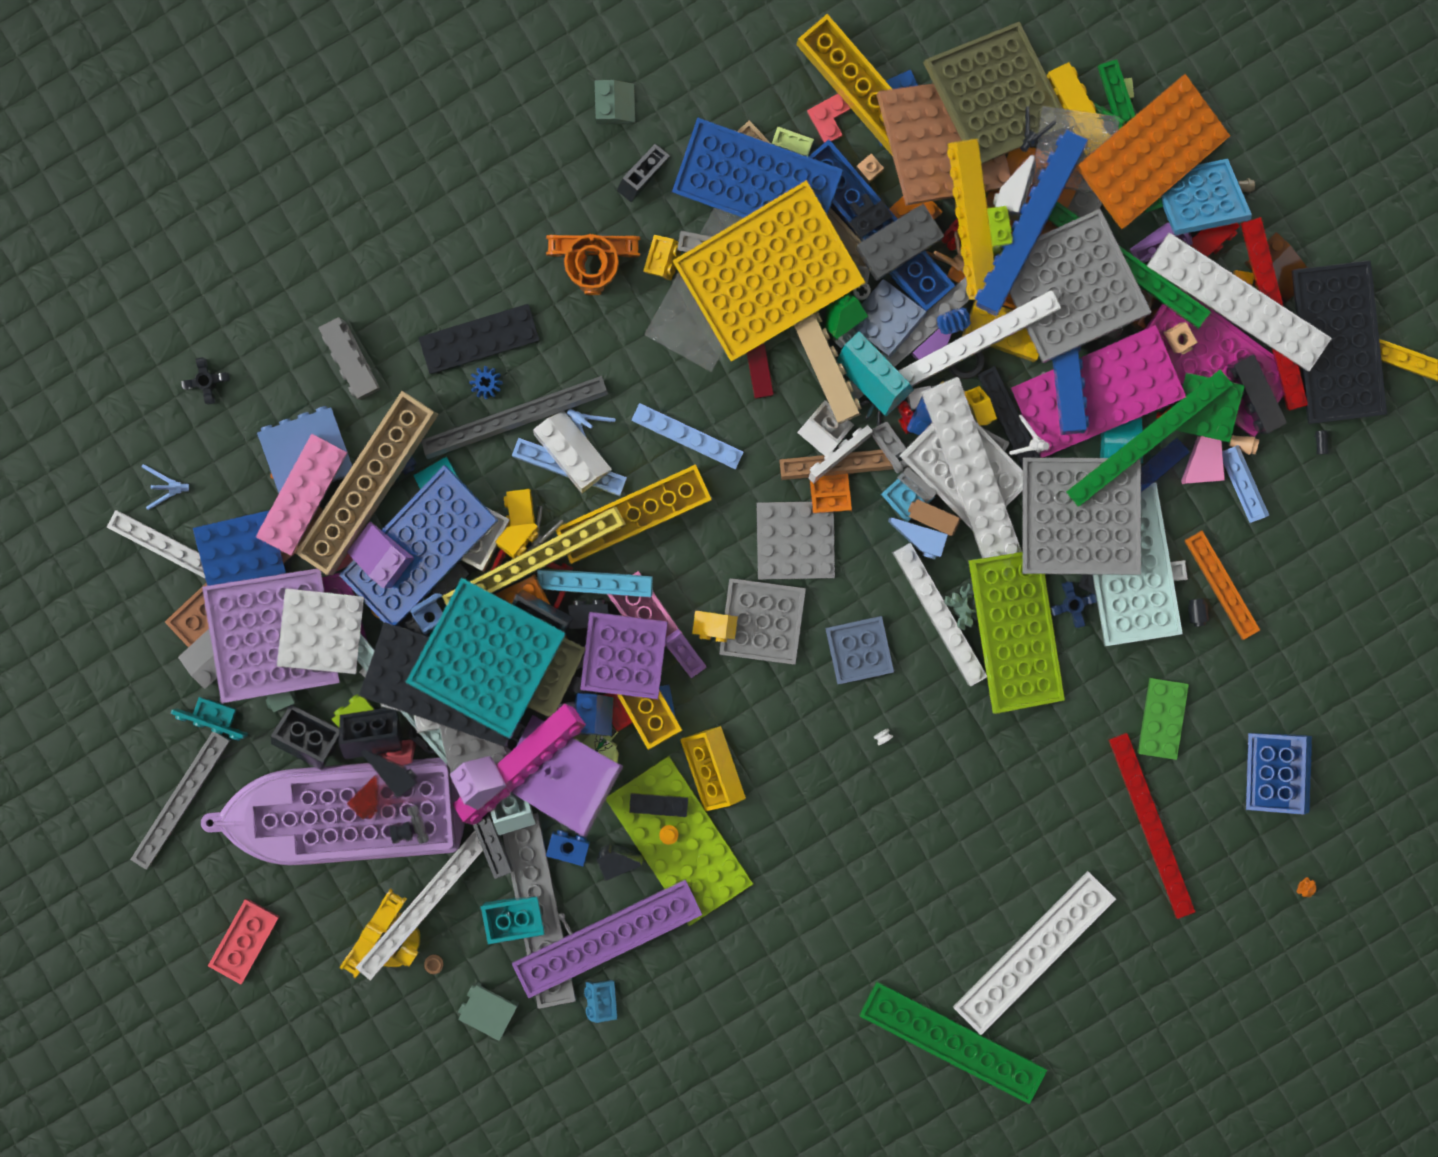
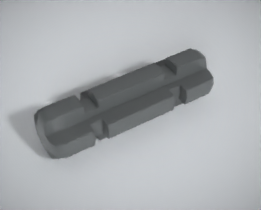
[407,806,429,844]

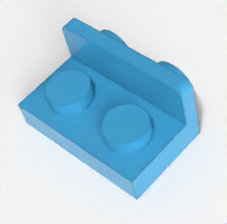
[584,980,617,1023]

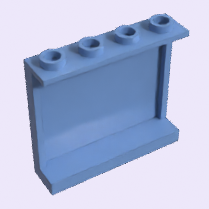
[257,406,352,493]

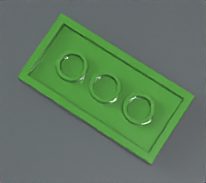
[1138,678,1189,760]

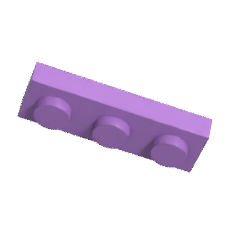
[665,629,707,678]

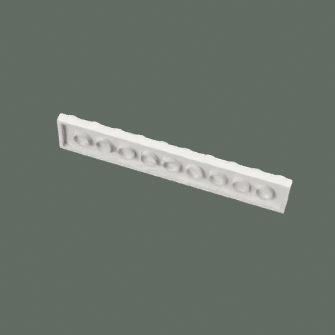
[1147,233,1332,371]
[921,377,1022,558]
[953,871,1116,1035]

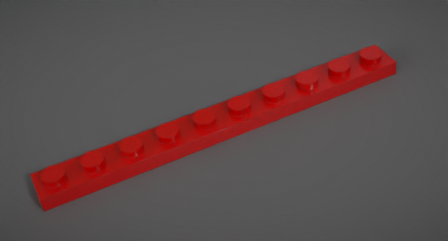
[1241,217,1308,410]
[1108,733,1195,919]

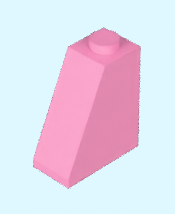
[1181,436,1224,484]

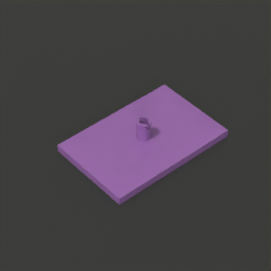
[511,715,623,837]

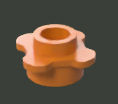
[1296,877,1316,897]

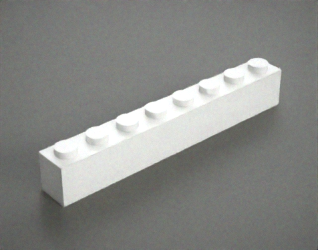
[892,543,987,686]

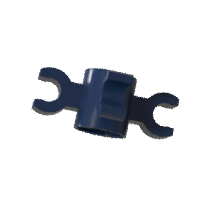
[1050,581,1098,628]

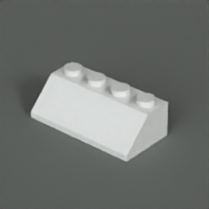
[533,411,612,493]

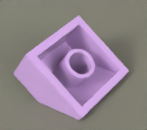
[450,756,506,810]

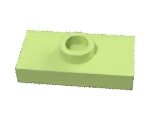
[772,127,814,157]

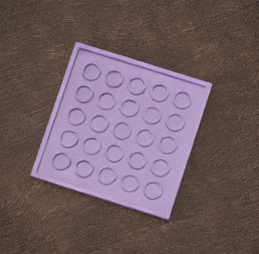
[202,569,339,703]

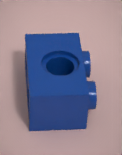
[546,830,590,866]

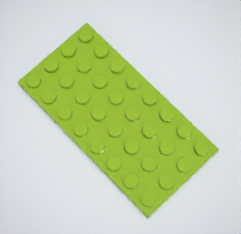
[969,552,1065,714]
[606,756,753,926]

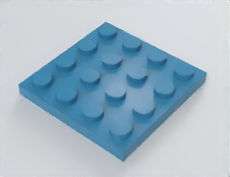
[1161,159,1252,236]

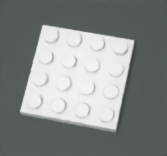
[277,589,364,674]

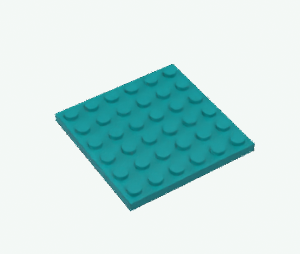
[406,578,566,738]

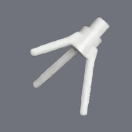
[1009,415,1049,455]

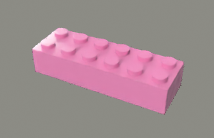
[256,434,348,555]

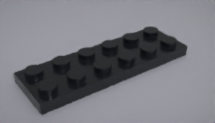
[418,304,540,375]

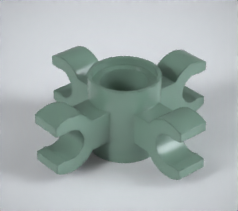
[945,583,978,630]

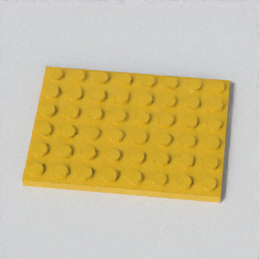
[673,180,865,362]

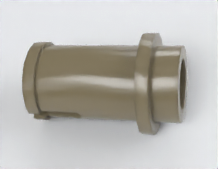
[1238,178,1255,194]

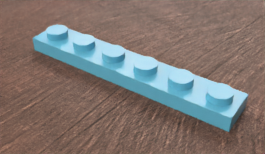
[537,568,653,597]

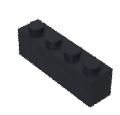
[1227,354,1287,434]

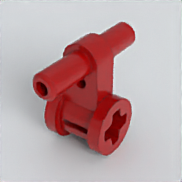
[897,400,915,434]

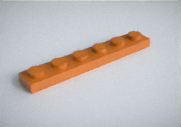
[1184,531,1260,640]

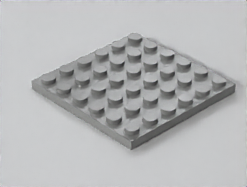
[994,209,1151,363]
[1022,458,1141,575]

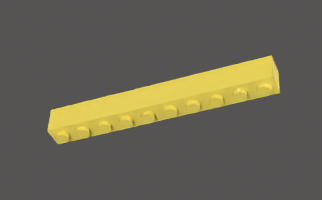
[442,507,626,605]

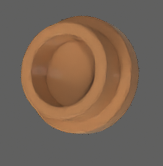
[424,955,444,974]

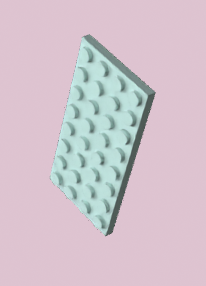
[1093,483,1183,646]

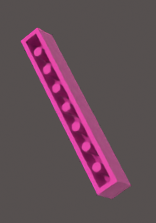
[452,704,586,825]

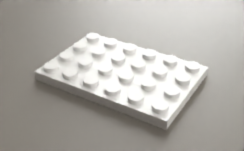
[900,420,1023,528]

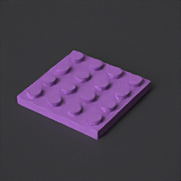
[580,612,667,699]

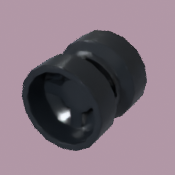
[389,821,413,844]

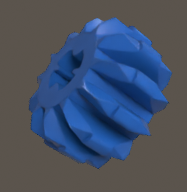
[937,307,971,335]
[469,366,503,399]

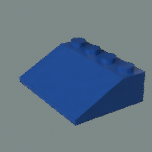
[1246,733,1312,814]

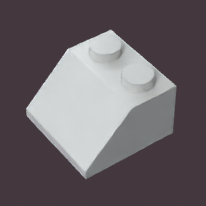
[797,401,854,456]

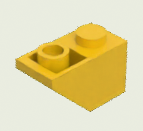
[495,523,539,559]

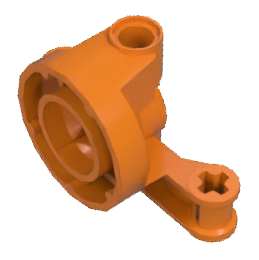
[546,234,640,295]

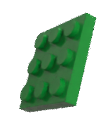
[1176,372,1244,442]

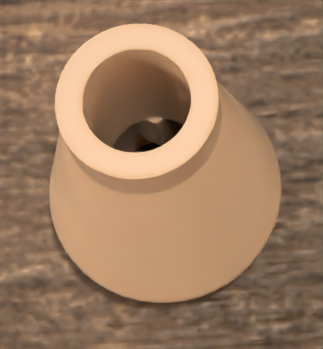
[1229,435,1259,455]

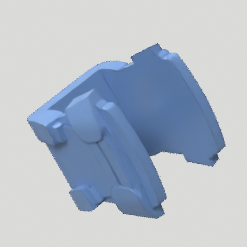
[410,594,443,635]

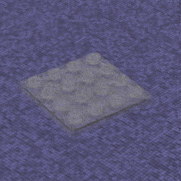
[1031,106,1120,193]

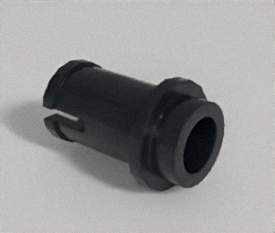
[1314,430,1330,454]

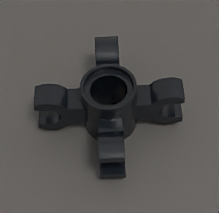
[181,357,230,405]

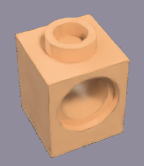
[855,154,884,184]
[1164,322,1197,354]

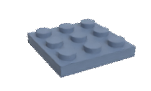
[853,279,927,358]
[825,616,894,684]

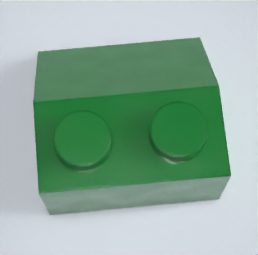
[822,292,868,339]

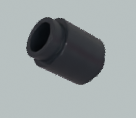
[1188,598,1209,627]

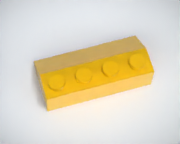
[680,726,746,811]

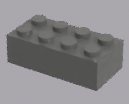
[856,203,944,281]

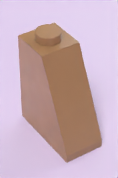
[908,499,961,536]

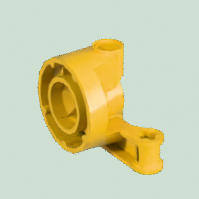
[340,889,420,978]

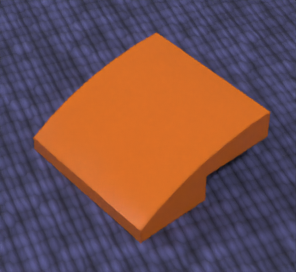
[810,474,852,514]

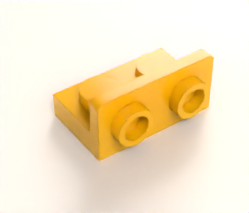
[643,235,681,280]

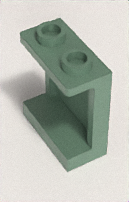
[458,982,519,1041]

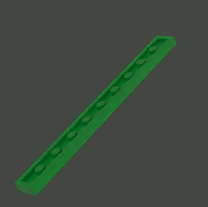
[1048,201,1211,329]
[1066,369,1233,507]

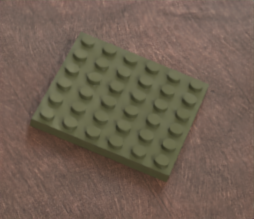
[923,22,1071,164]

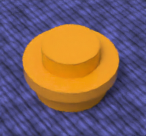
[659,825,679,845]

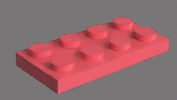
[208,898,280,984]

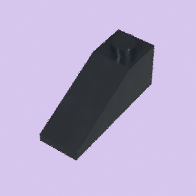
[617,144,670,203]
[361,749,418,798]

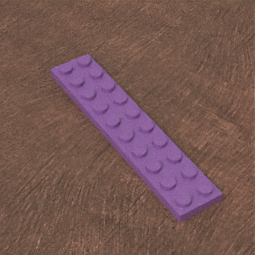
[512,879,702,998]

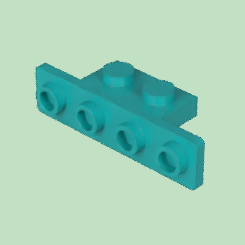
[171,696,248,740]

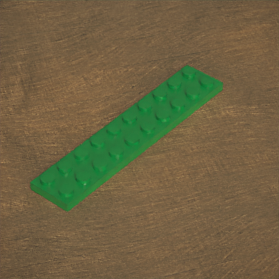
[859,981,1047,1104]

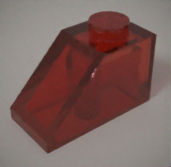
[347,774,379,820]

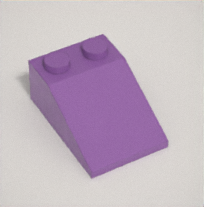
[347,522,414,588]

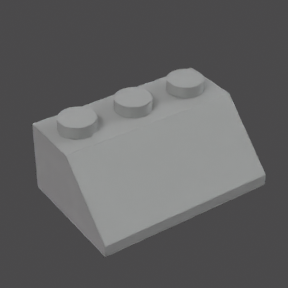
[178,629,217,689]

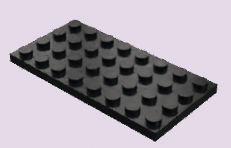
[1292,260,1387,424]
[359,622,509,747]

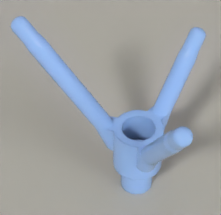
[567,408,616,438]
[142,464,189,510]

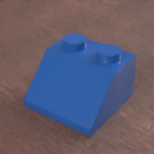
[574,693,613,736]

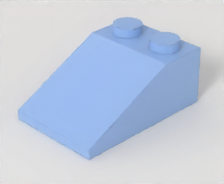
[888,518,948,559]

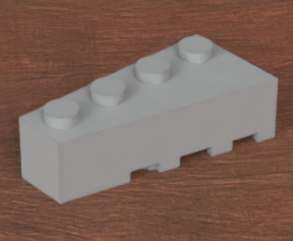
[318,317,381,400]

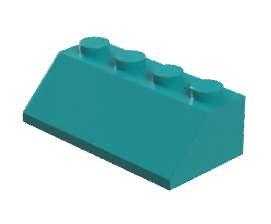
[837,332,914,416]

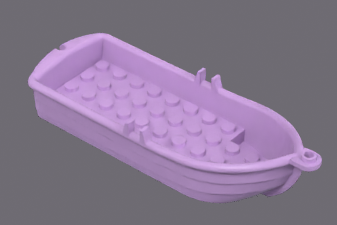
[201,758,465,865]

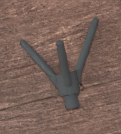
[527,506,564,551]

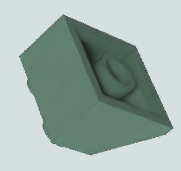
[595,80,635,124]

